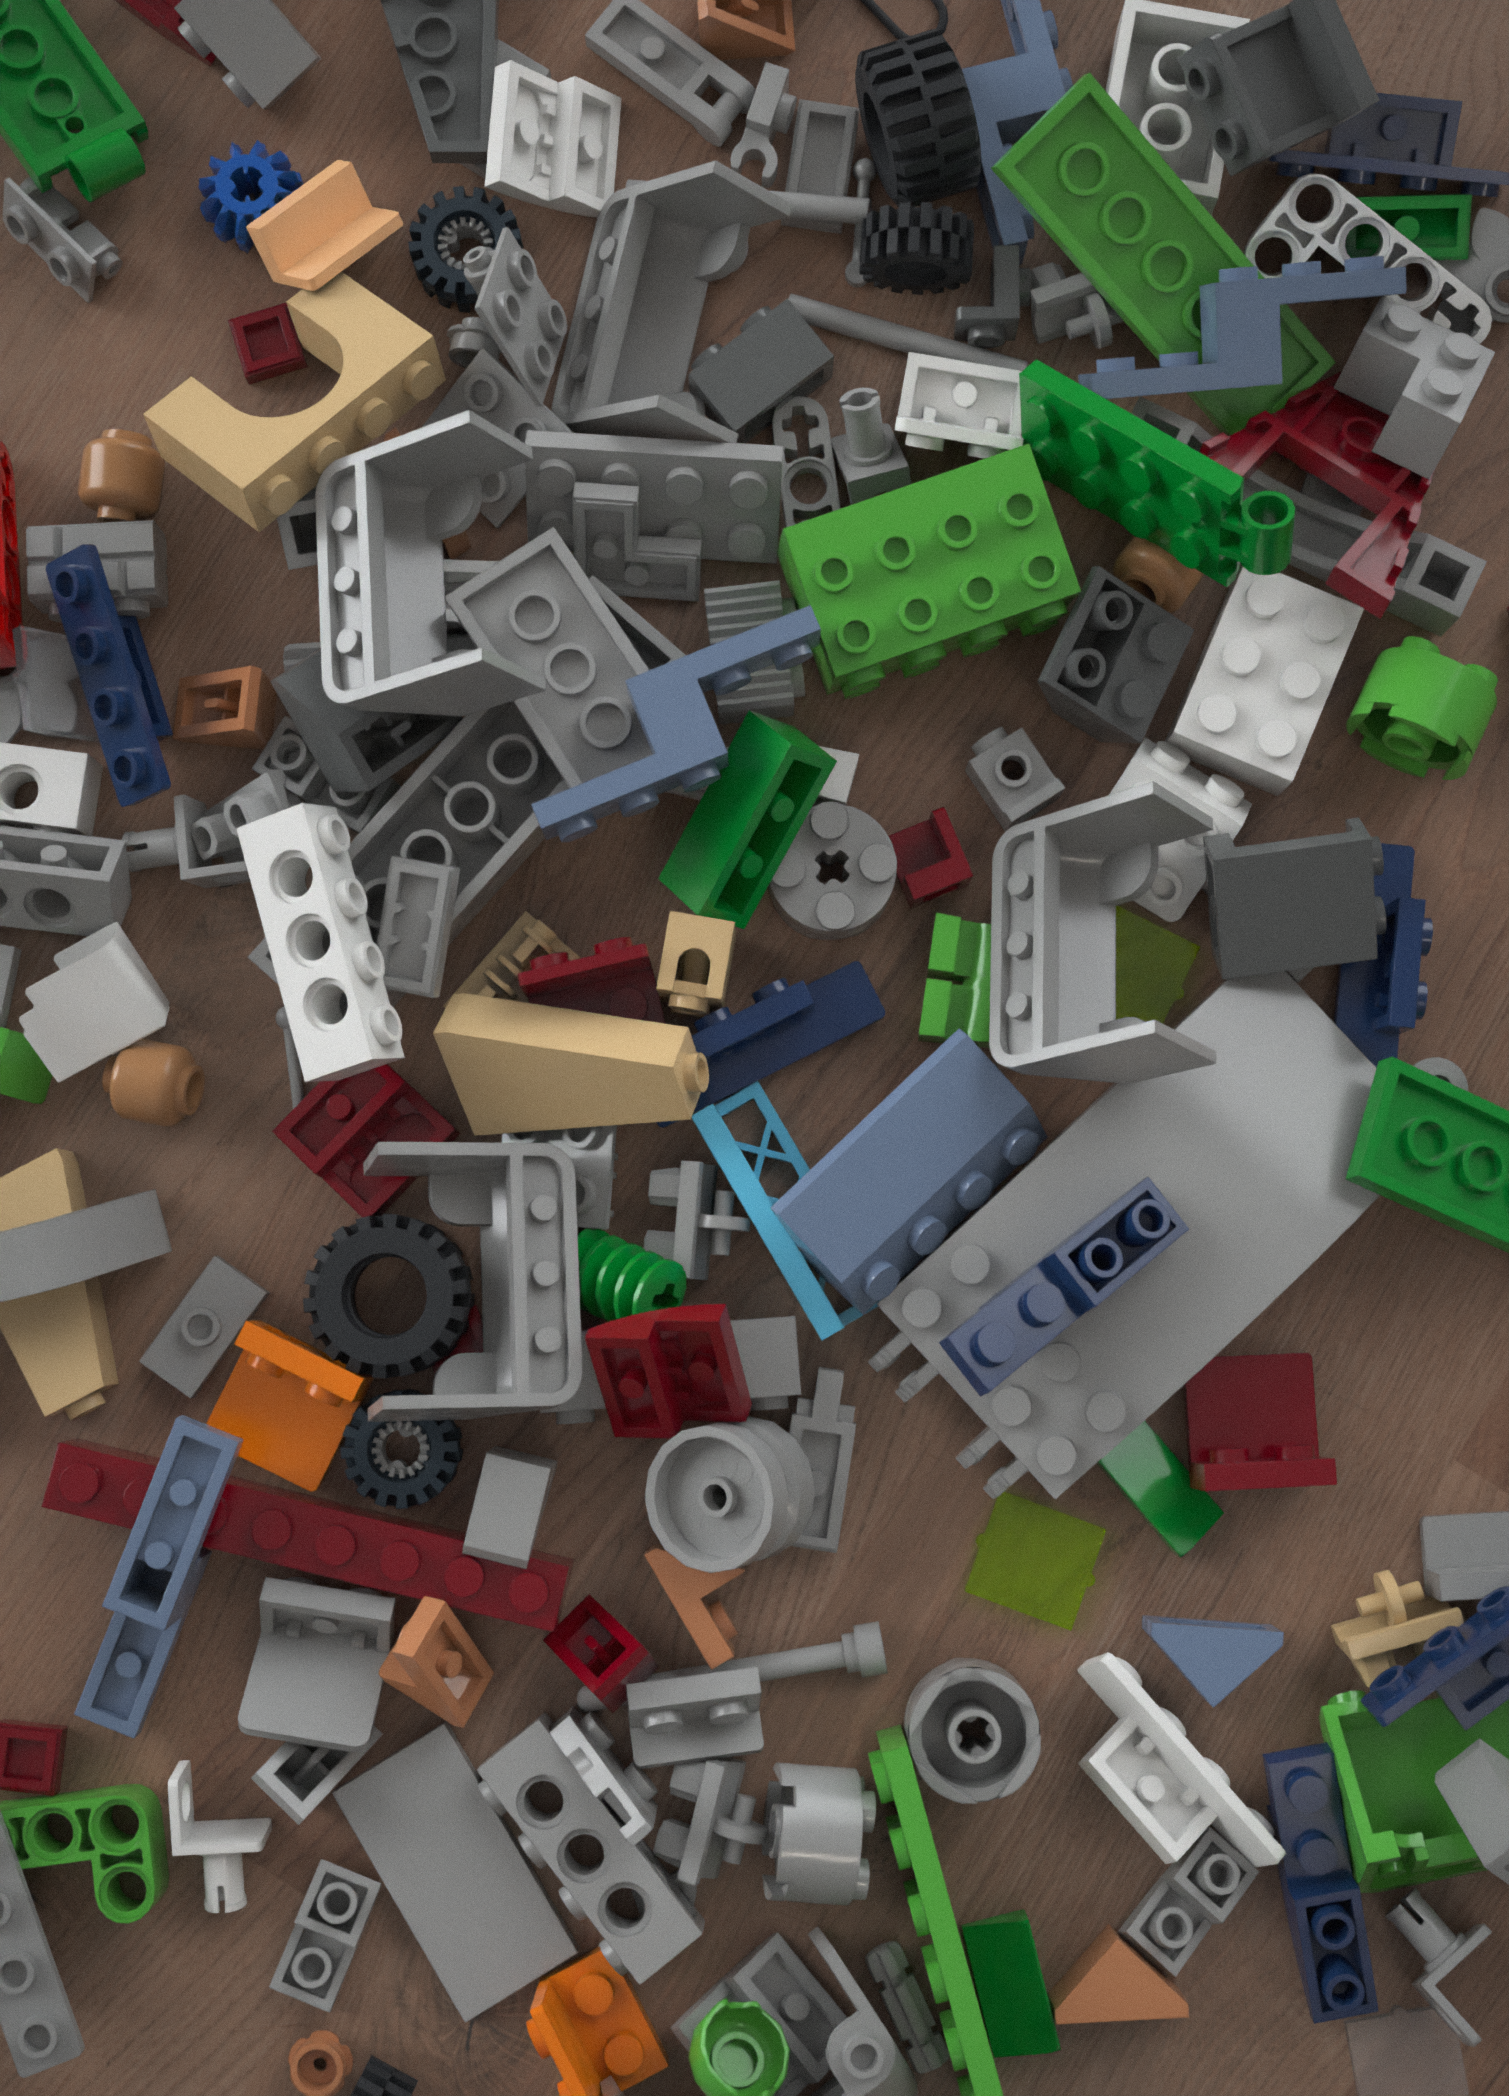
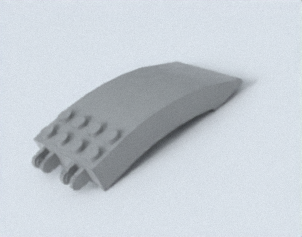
[868,971,1380,1500]

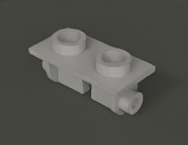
[3,177,123,303]

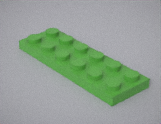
[991,73,1336,436]
[868,1725,1003,2096]

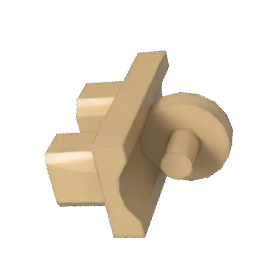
[1331,1570,1464,1687]

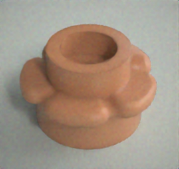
[288,2030,353,2096]

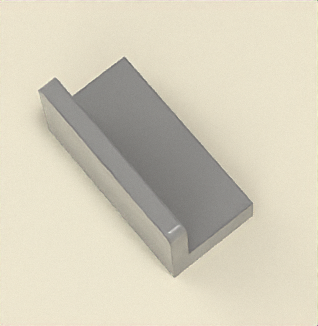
[1419,1511,1509,1601]

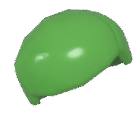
[688,1998,790,2096]

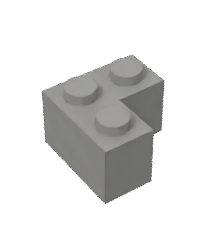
[1334,297,1495,479]

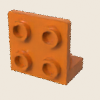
[206,1320,374,1492]
[526,1946,670,2096]

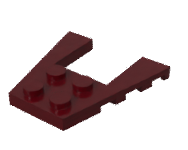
[1199,372,1435,619]

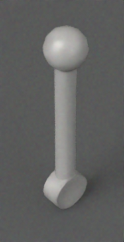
[845,158,877,288]
[275,1006,304,1109]

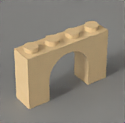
[143,272,446,532]

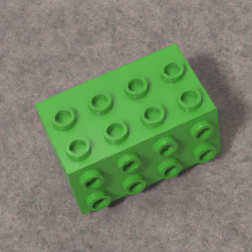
[777,444,1081,699]

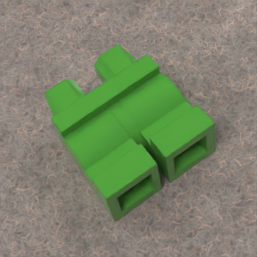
[918,913,991,1048]

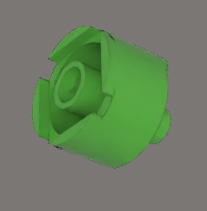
[1346,636,1498,780]

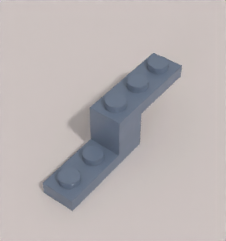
[962,0,1073,264]
[1078,256,1406,399]
[531,605,821,842]
[74,1415,244,1739]

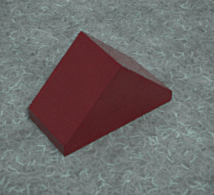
[543,1594,659,1714]

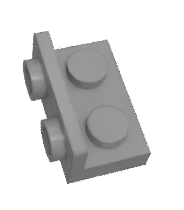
[626,1667,764,1769]

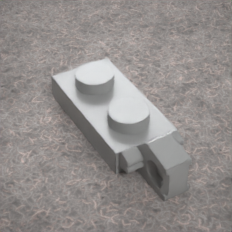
[789,1367,856,1553]

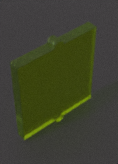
[1116,905,1200,1024]
[964,1491,1107,1631]

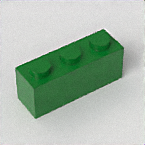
[658,710,837,929]

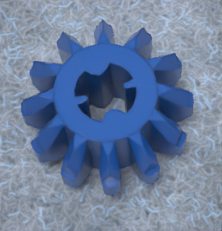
[198,140,304,254]

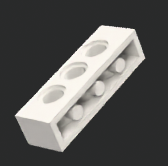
[0,742,103,836]
[236,803,405,1082]

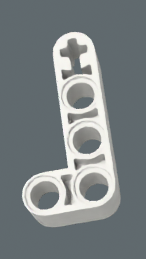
[1244,173,1492,344]

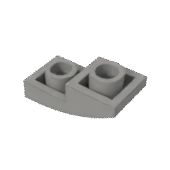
[252,716,401,834]
[1117,1827,1259,1978]
[269,1859,382,2013]

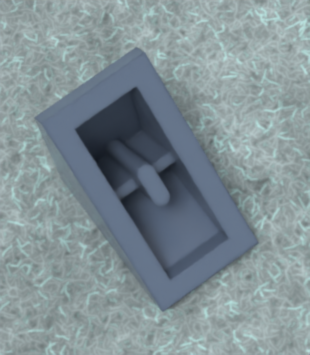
[1142,1615,1284,1708]

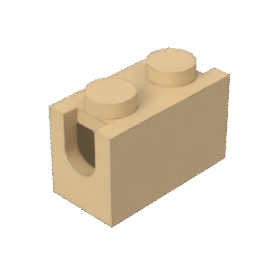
[656,911,736,1019]

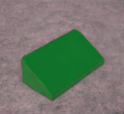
[1345,194,1472,260]
[1096,1421,1224,1558]
[961,1909,1061,2058]

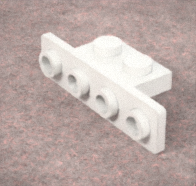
[1078,1652,1286,1867]

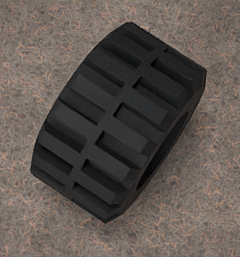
[855,29,981,207]
[303,1214,475,1378]

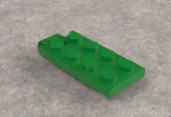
[0,0,149,202]
[1019,359,1295,588]
[1345,1056,1509,1253]

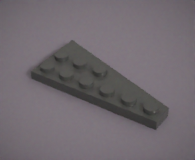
[380,0,499,164]

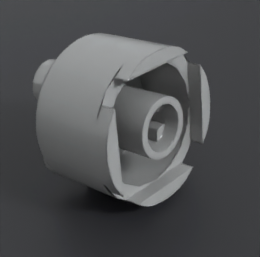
[768,801,897,940]
[904,1658,1041,1804]
[762,1762,876,1906]

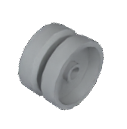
[645,1416,815,1573]

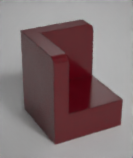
[888,806,973,909]

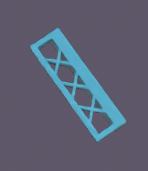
[692,1081,879,1341]

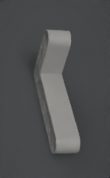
[0,1189,172,1302]

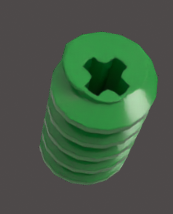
[578,1228,687,1322]

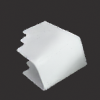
[19,922,170,1083]

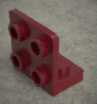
[517,937,666,1024]
[1184,1353,1337,1491]

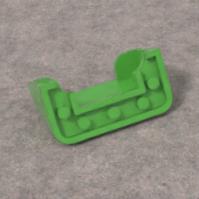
[1318,1690,1509,1893]

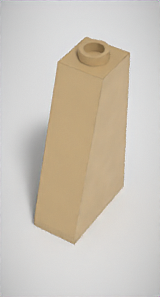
[433,993,709,1136]
[0,1148,119,1421]

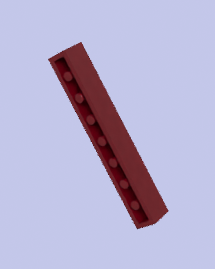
[41,1438,575,1632]

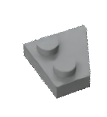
[549,1706,658,1847]

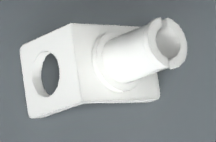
[168,1760,272,1913]

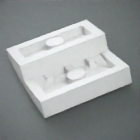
[484,60,622,218]

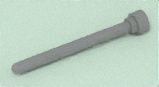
[577,1621,888,1711]

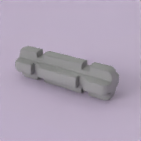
[865,1941,949,2074]

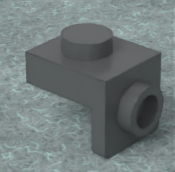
[954,245,1031,349]

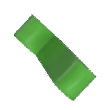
[0,1784,169,1924]

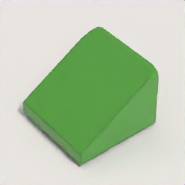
[0,1027,53,1104]

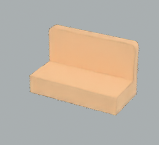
[246,160,404,291]

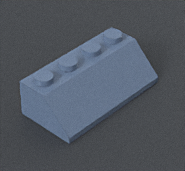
[771,1029,1048,1315]

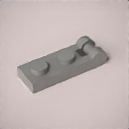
[585,0,756,147]

